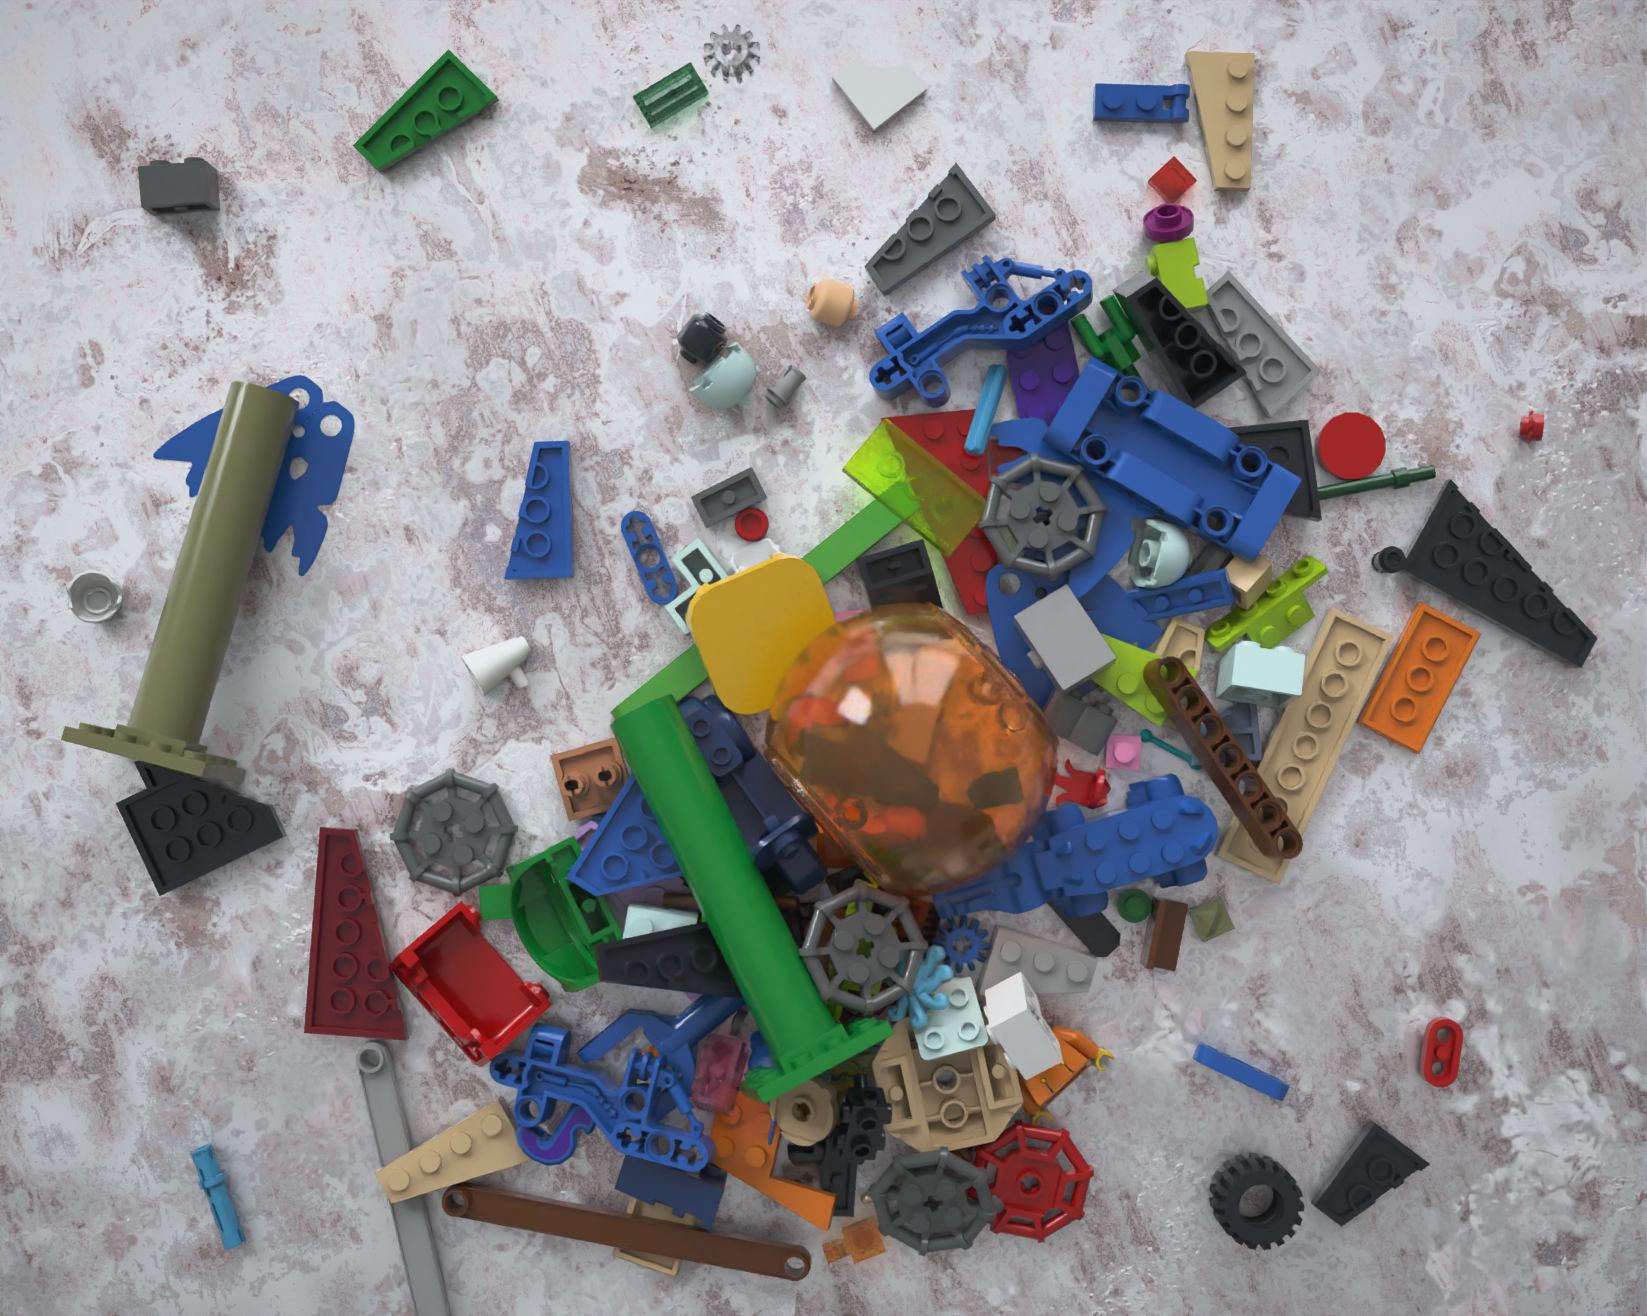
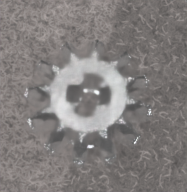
[703,23,760,85]

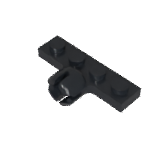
[787,1075,857,1217]

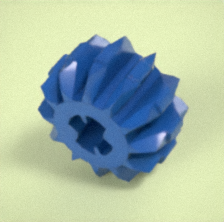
[932,914,991,973]

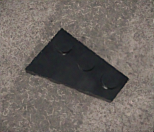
[1311,1120,1430,1227]

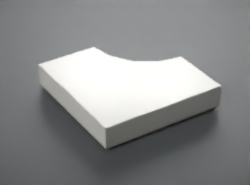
[832,56,927,133]

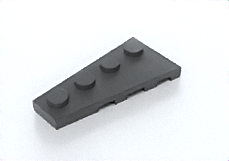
[864,163,996,297]

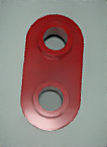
[1419,1017,1463,1088]

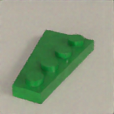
[353,49,499,173]

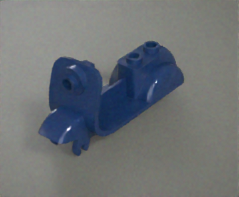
[678,694,828,895]

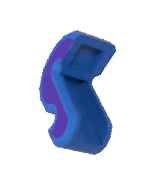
[515,1104,596,1166]

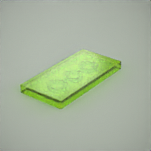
[842,417,986,558]

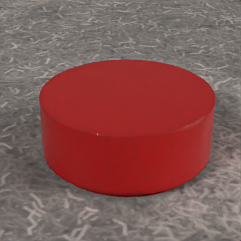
[735,507,769,542]

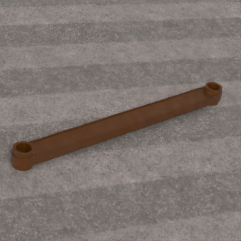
[442,1182,812,1281]

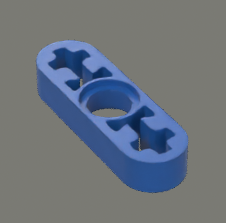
[621,511,679,605]
[1192,1042,1290,1101]

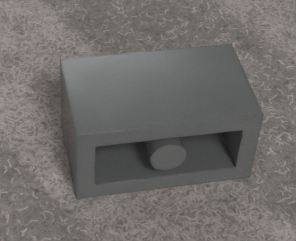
[138,157,220,216]

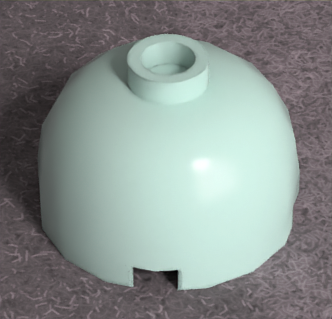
[689,342,757,410]
[1128,519,1192,588]

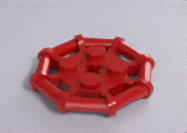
[967,1119,1094,1243]

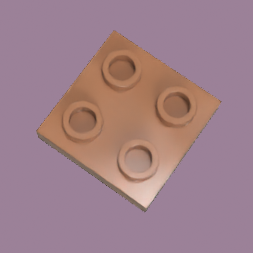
[550,737,629,821]

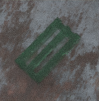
[633,62,708,129]

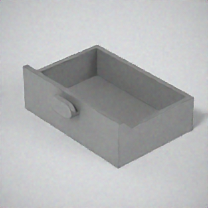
[1013,584,1117,697]

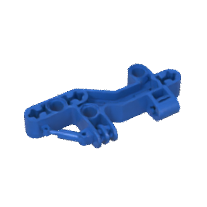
[869,255,1093,408]
[490,1022,717,1172]

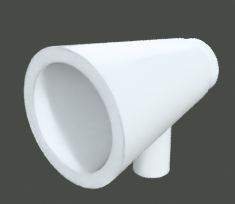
[461,636,532,696]

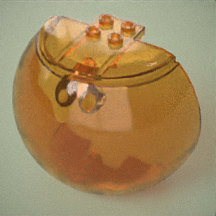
[762,602,1060,897]

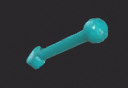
[1139,729,1203,770]

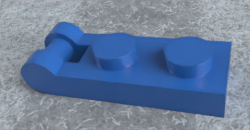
[1093,83,1190,124]

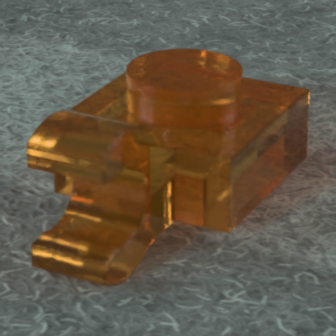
[822,1216,886,1264]

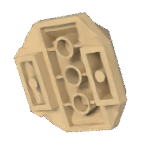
[872,1014,1023,1152]

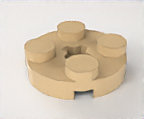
[770,1076,839,1146]

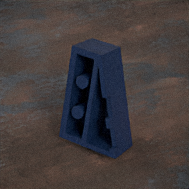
[614,1141,728,1231]

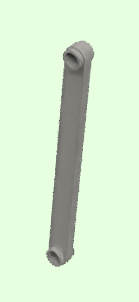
[356,1040,451,1316]

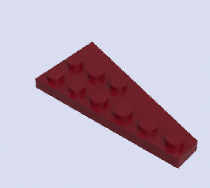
[304,826,409,1041]

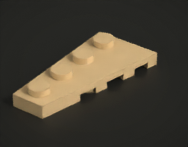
[375,1099,532,1204]

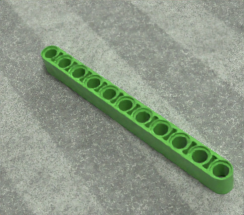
[610,481,921,720]

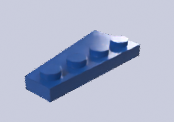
[504,441,574,580]

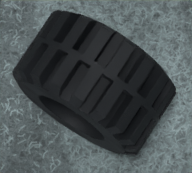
[1209,1153,1304,1250]

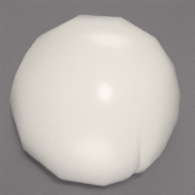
[730,539,782,573]
[66,570,123,624]

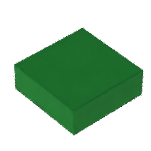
[479,883,512,921]

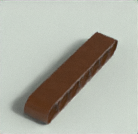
[1143,656,1303,859]

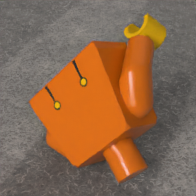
[1016,1026,1114,1126]

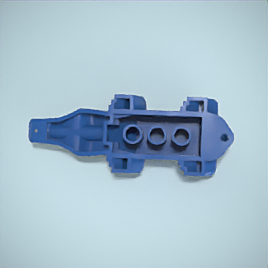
[931,773,1218,920]

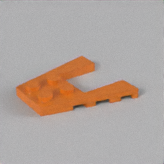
[710,1090,847,1231]

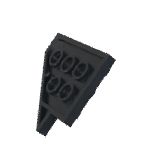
[116,760,287,896]

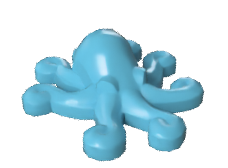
[883,945,954,1029]

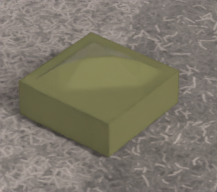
[1188,896,1235,942]

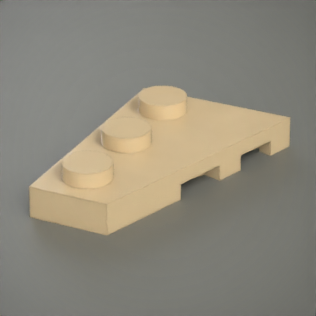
[1128,616,1205,732]

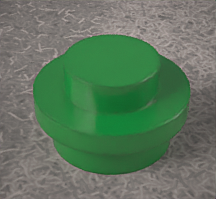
[1117,888,1152,923]

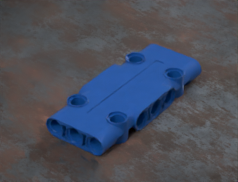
[1042,356,1302,563]

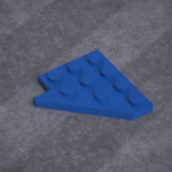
[566,773,683,896]

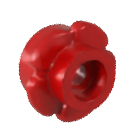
[1519,410,1544,444]

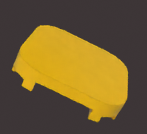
[685,552,845,715]

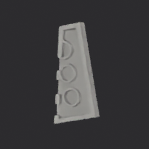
[1206,271,1321,418]

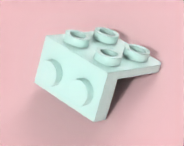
[907,976,988,1061]

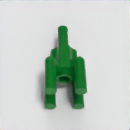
[1070,295,1148,389]

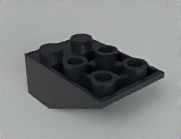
[856,539,951,659]

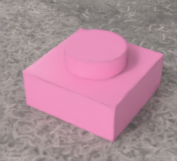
[1103,734,1142,770]

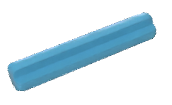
[964,364,1008,456]

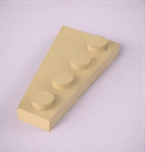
[1184,51,1255,192]

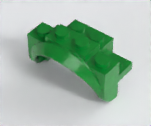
[505,835,623,993]

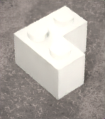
[983,972,1063,1080]

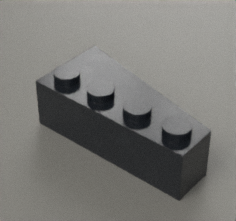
[1112,271,1247,409]

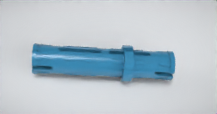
[190,1143,246,1250]

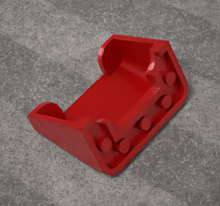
[391,901,553,1067]

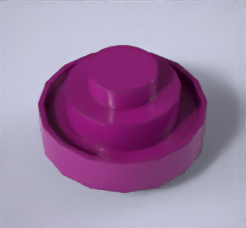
[1143,203,1194,244]

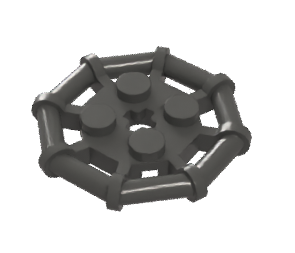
[978,453,1108,581]
[390,768,518,897]
[799,881,929,1017]
[868,1146,998,1256]

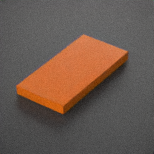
[1355,602,1482,754]

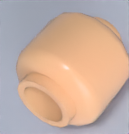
[806,278,859,328]

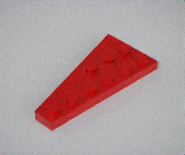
[881,409,1001,615]

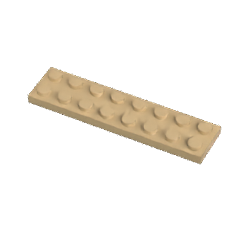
[1215,607,1395,885]

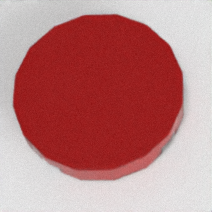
[1316,412,1386,480]

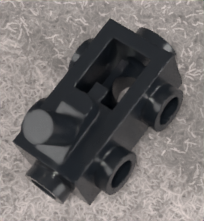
[833,1073,892,1165]

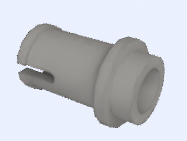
[765,364,807,409]

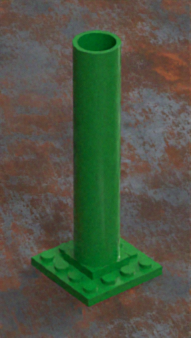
[609,694,894,1104]

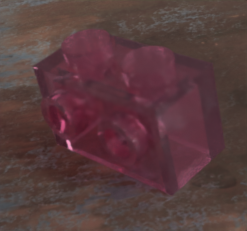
[690,1033,750,1117]

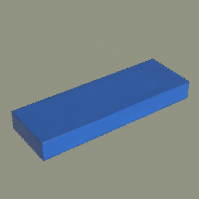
[1126,568,1235,622]

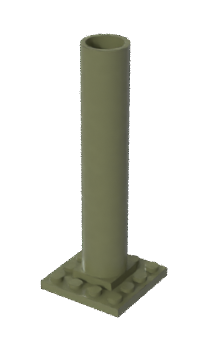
[61,381,300,783]

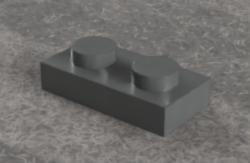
[691,467,767,529]

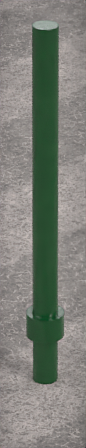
[1318,465,1436,501]

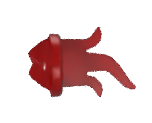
[1042,757,1111,810]

